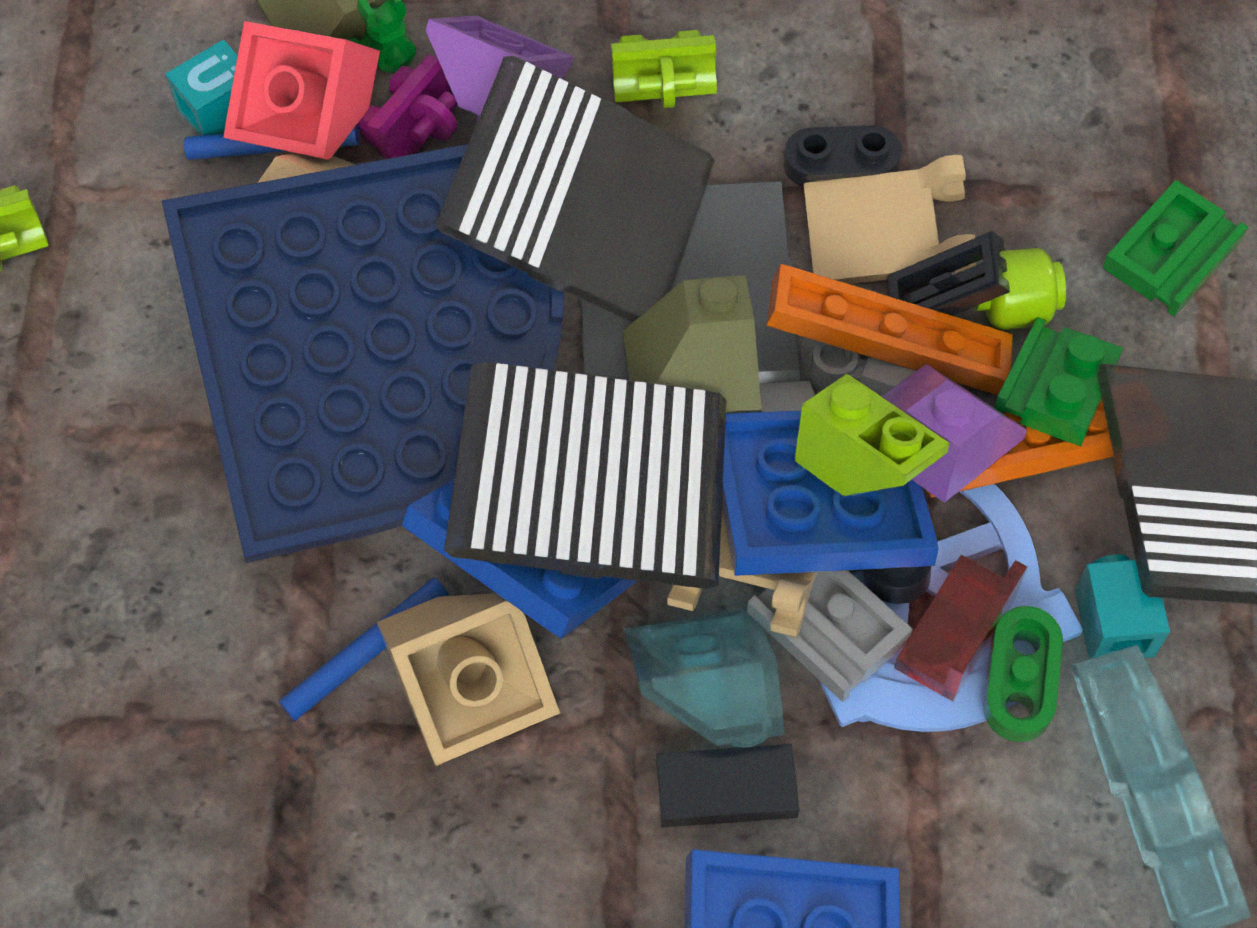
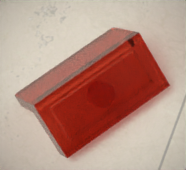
[894,555,1028,702]

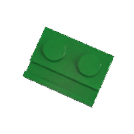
[1102,180,1249,317]
[994,317,1123,446]

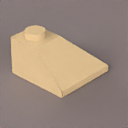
[377,593,560,766]

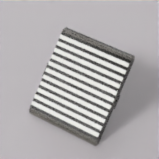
[444,362,727,589]

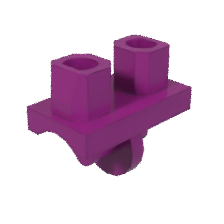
[358,54,458,159]

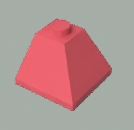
[223,21,380,160]

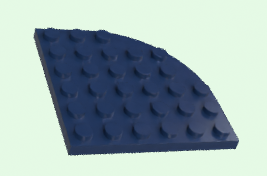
[162,135,564,563]

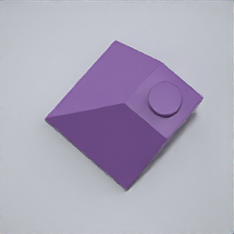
[425,15,574,132]
[881,364,1027,503]

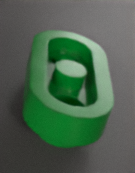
[983,606,1063,742]

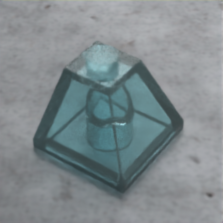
[624,609,785,747]

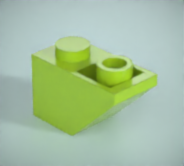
[794,374,950,496]

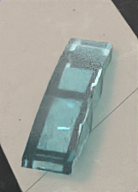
[1071,645,1251,928]

